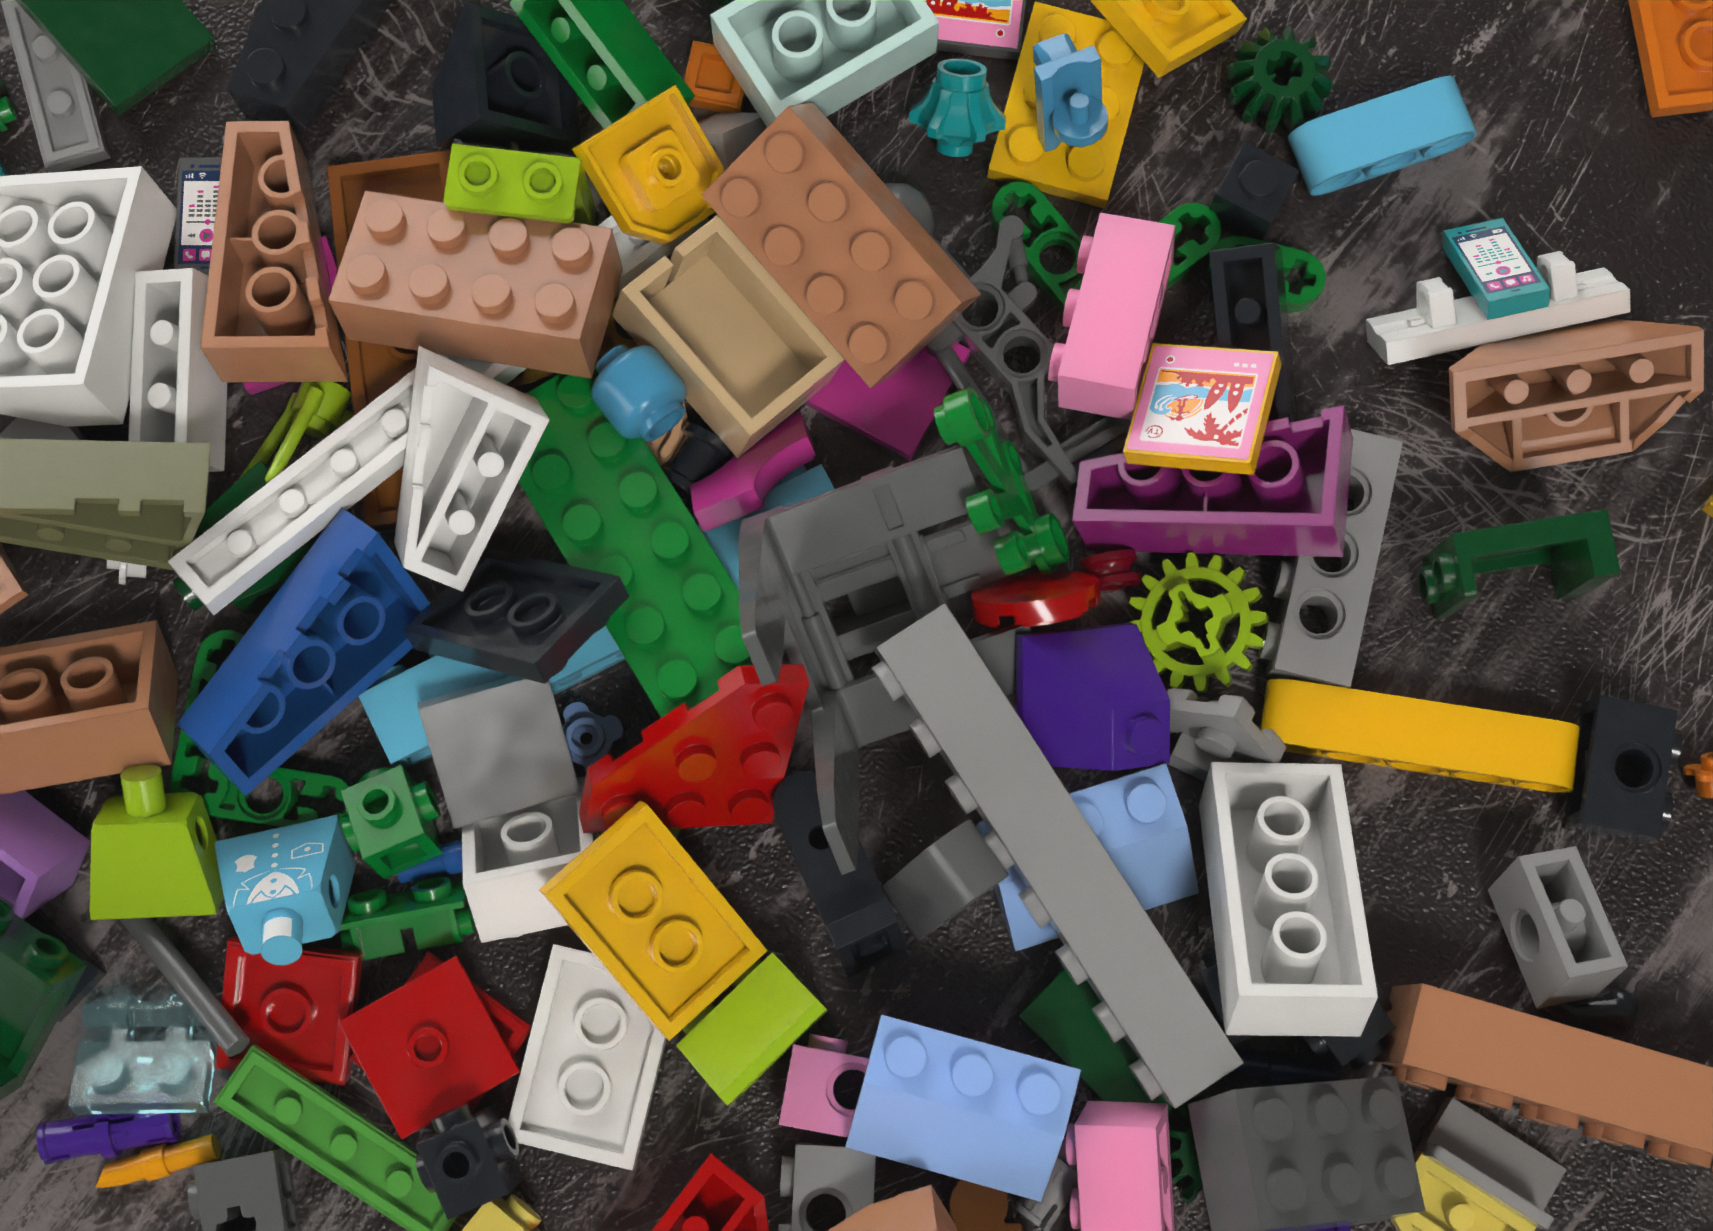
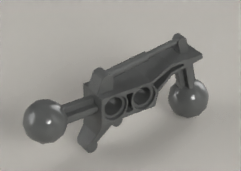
[885,183,1131,493]

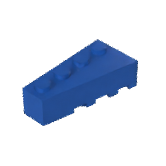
[177,508,430,796]

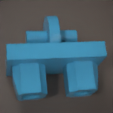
[1033,33,1108,152]

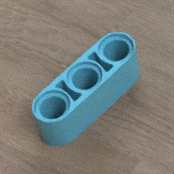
[1288,76,1477,196]

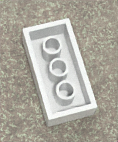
[1199,762,1378,1037]

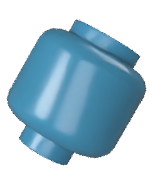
[591,344,687,442]

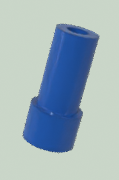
[397,839,463,884]

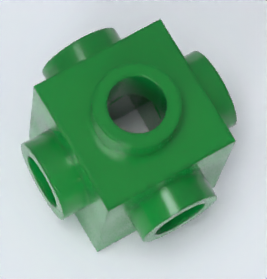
[340,765,444,879]

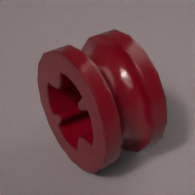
[1080,549,1142,594]

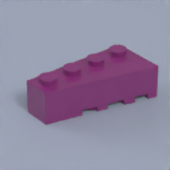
[1072,405,1353,557]

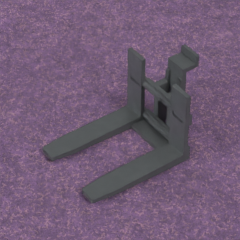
[738,444,1032,875]

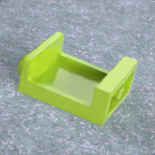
[443,144,596,226]

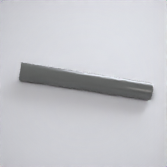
[119,918,250,1057]

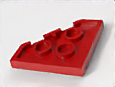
[579,664,810,833]

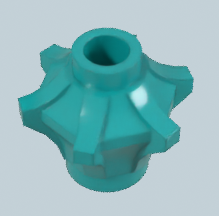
[909,59,1006,157]

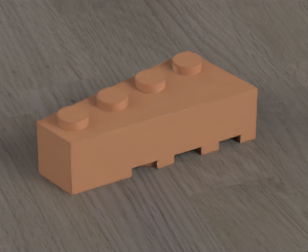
[200,121,348,382]

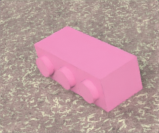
[1048,213,1175,420]
[1066,1101,1175,1231]

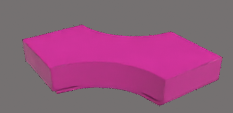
[690,411,816,531]

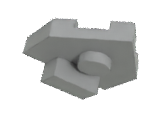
[1167,688,1286,782]

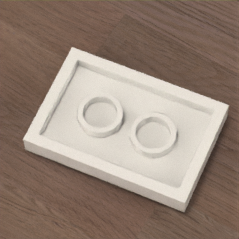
[508,944,666,1170]

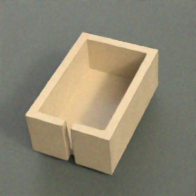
[612,215,845,458]

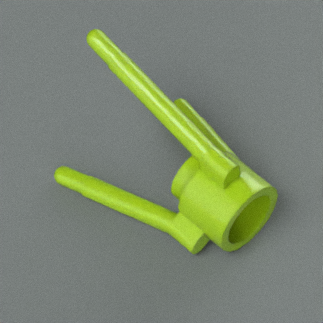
[239,382,354,483]

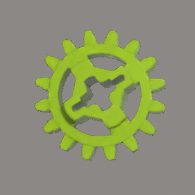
[1129,552,1269,693]

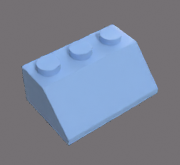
[976,763,1199,952]
[845,1015,1081,1202]

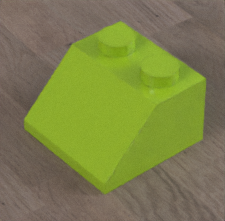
[676,952,827,1106]

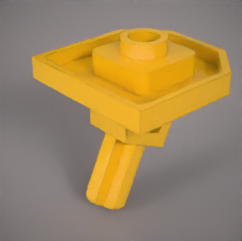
[572,85,724,245]

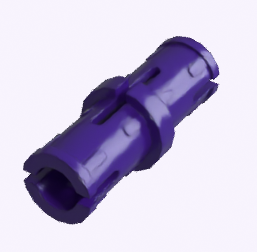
[37,1099,181,1165]

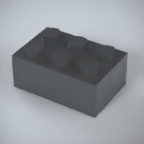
[1188,1076,1425,1231]

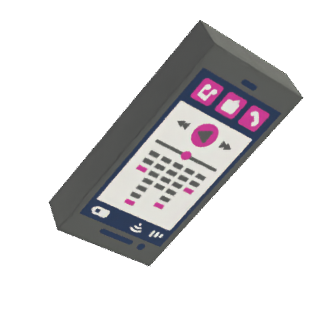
[174,157,222,276]

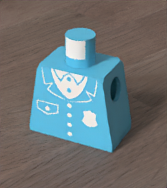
[215,815,355,965]

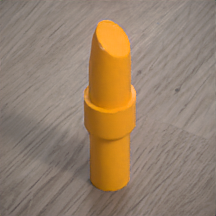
[95,1134,221,1188]

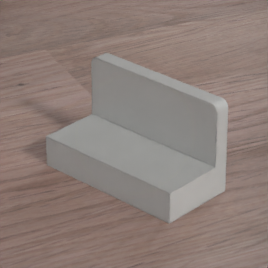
[1414,1097,1567,1230]

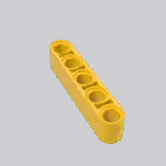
[1260,679,1580,793]

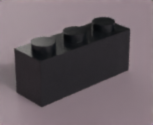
[1209,242,1298,423]

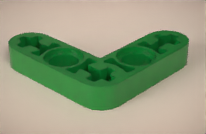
[990,182,1222,316]
[170,630,351,828]

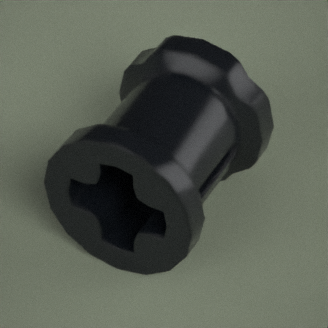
[662,422,734,502]

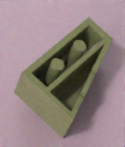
[0,438,211,570]

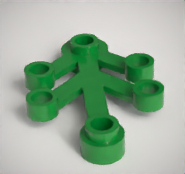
[934,387,1070,575]

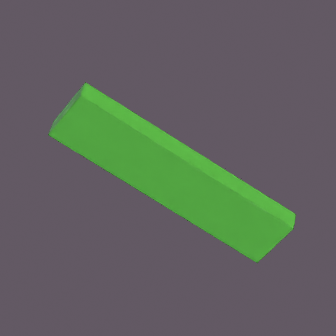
[213,1044,457,1231]

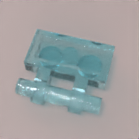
[69,993,217,1115]

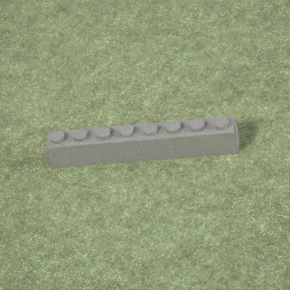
[872,604,1243,1109]

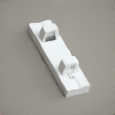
[1366,251,1630,365]

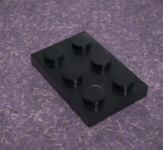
[403,548,630,684]

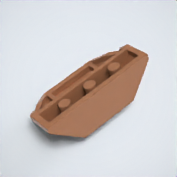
[1449,319,1704,472]

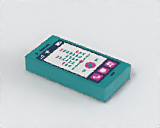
[1443,218,1550,320]

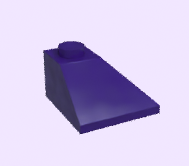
[1017,623,1170,771]

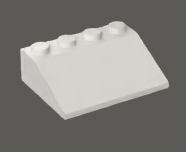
[0,166,177,427]

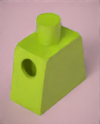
[89,764,224,920]

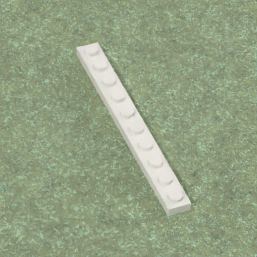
[168,215,709,615]

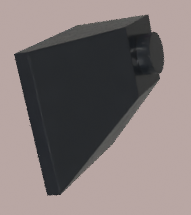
[432,3,581,152]

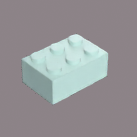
[710,0,939,127]

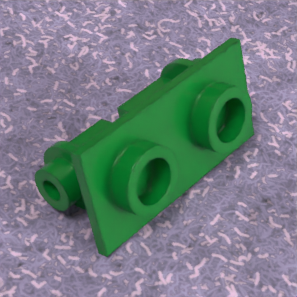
[339,877,475,961]

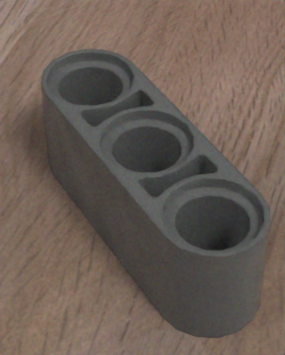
[881,819,1009,942]

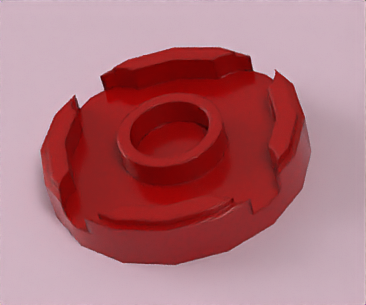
[971,571,1101,627]

